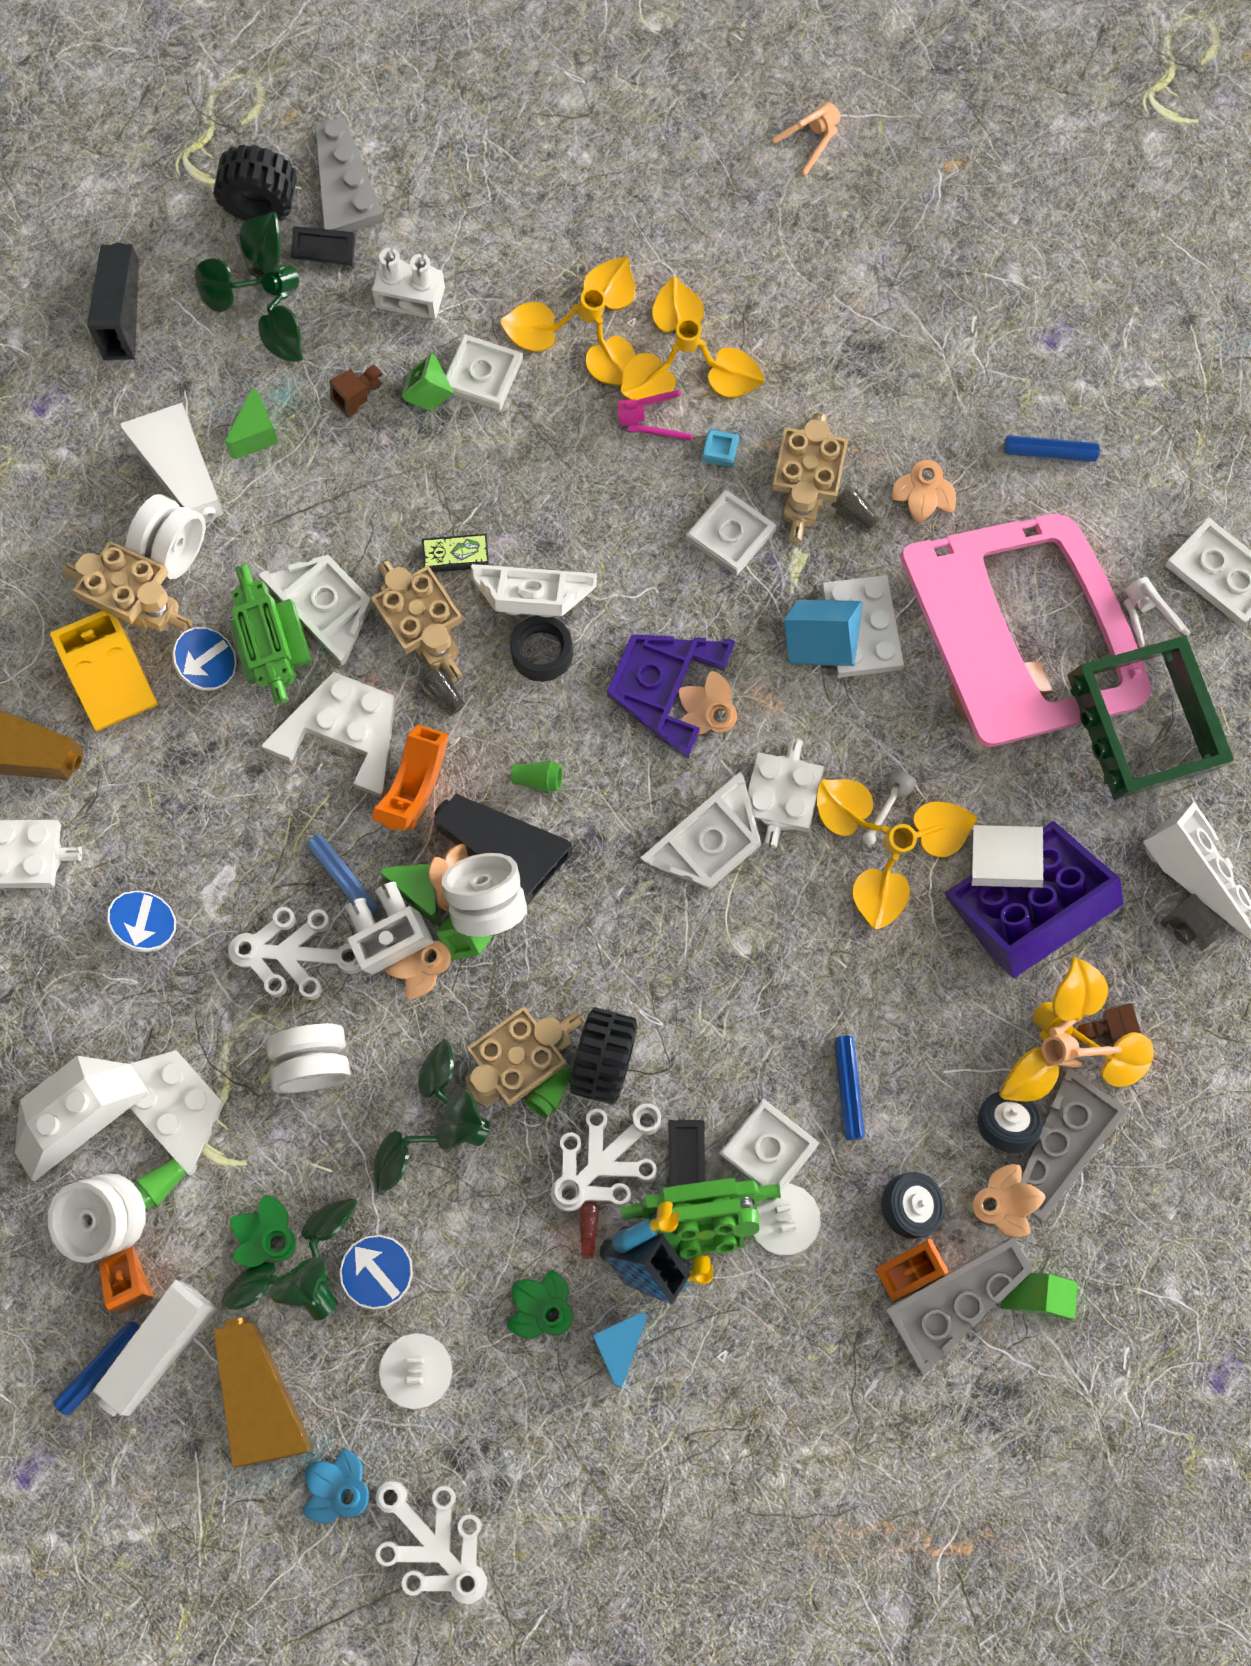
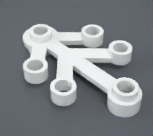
[228,907,361,1000]
[551,1104,661,1212]
[376,1481,487,1604]

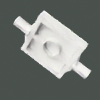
[748,738,824,849]
[0,820,82,888]

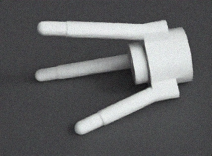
[1123,577,1190,647]

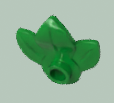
[230,1195,296,1268]
[507,1270,573,1339]

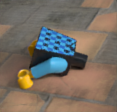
[600,1202,713,1304]

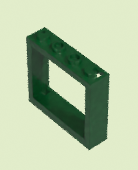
[1067,635,1235,800]

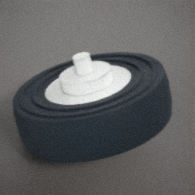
[977,1091,1043,1153]
[882,1172,945,1239]

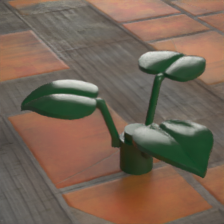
[195,212,303,361]
[374,1039,489,1195]
[221,1199,358,1320]

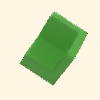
[436,914,493,960]

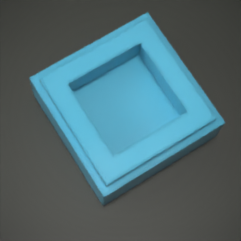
[701,429,739,468]

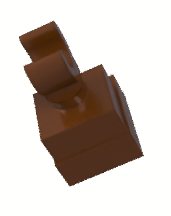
[330,365,383,418]
[1077,1003,1141,1044]

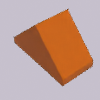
[875,1239,949,1302]
[98,1246,155,1314]

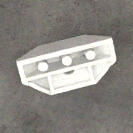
[15,1056,149,1181]

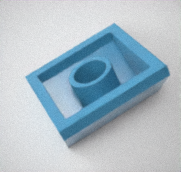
[784,600,863,666]

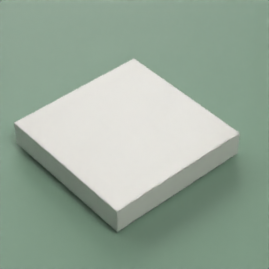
[446,334,523,411]
[685,489,777,576]
[972,825,1043,888]
[719,1099,820,1200]

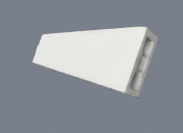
[120,403,224,523]
[93,1280,218,1417]

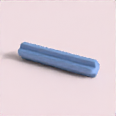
[307,834,379,916]

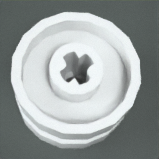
[125,494,206,580]
[442,853,527,937]
[265,1024,351,1093]
[48,1173,145,1263]

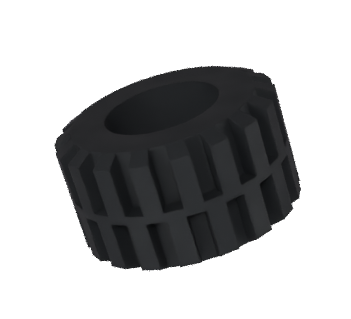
[213,145,297,221]
[570,1007,638,1105]

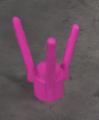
[617,390,693,440]

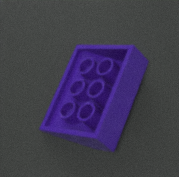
[945,821,1124,979]

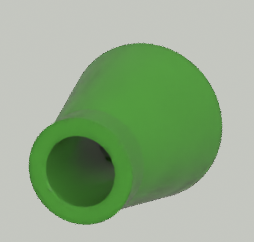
[511,760,563,794]
[525,1066,572,1118]
[134,1158,186,1210]

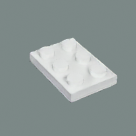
[1165,518,1251,628]
[822,575,904,678]

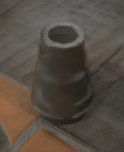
[831,486,879,533]
[417,666,465,717]

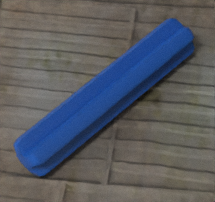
[1004,435,1100,462]
[834,1035,865,1141]
[53,1321,140,1415]

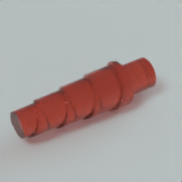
[579,1201,600,1259]

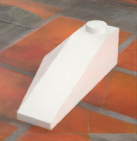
[1143,802,1251,940]

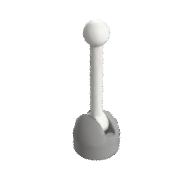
[862,769,917,846]

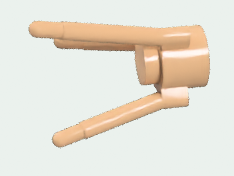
[772,102,841,176]
[1042,1020,1122,1068]

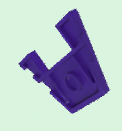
[607,634,735,759]

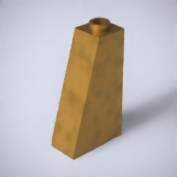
[0,710,83,780]
[214,1317,313,1467]

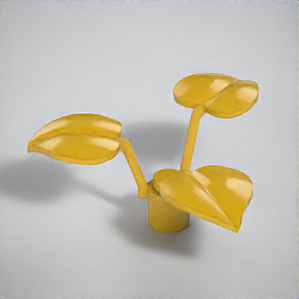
[501,257,636,386]
[621,276,765,403]
[816,779,977,929]
[999,957,1153,1102]

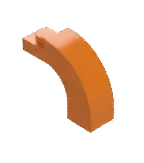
[372,725,449,831]

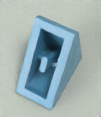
[593,1313,647,1388]

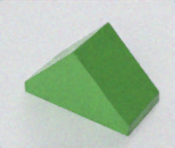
[401,353,454,412]
[225,389,279,459]
[380,864,439,925]
[1001,1273,1078,1320]

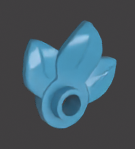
[302,1449,369,1524]

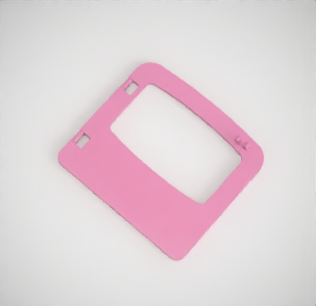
[900,514,1151,747]

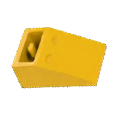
[50,610,158,732]

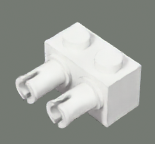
[372,248,445,320]
[345,882,434,975]

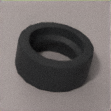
[510,615,573,682]

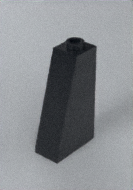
[87,243,139,360]
[433,794,573,904]

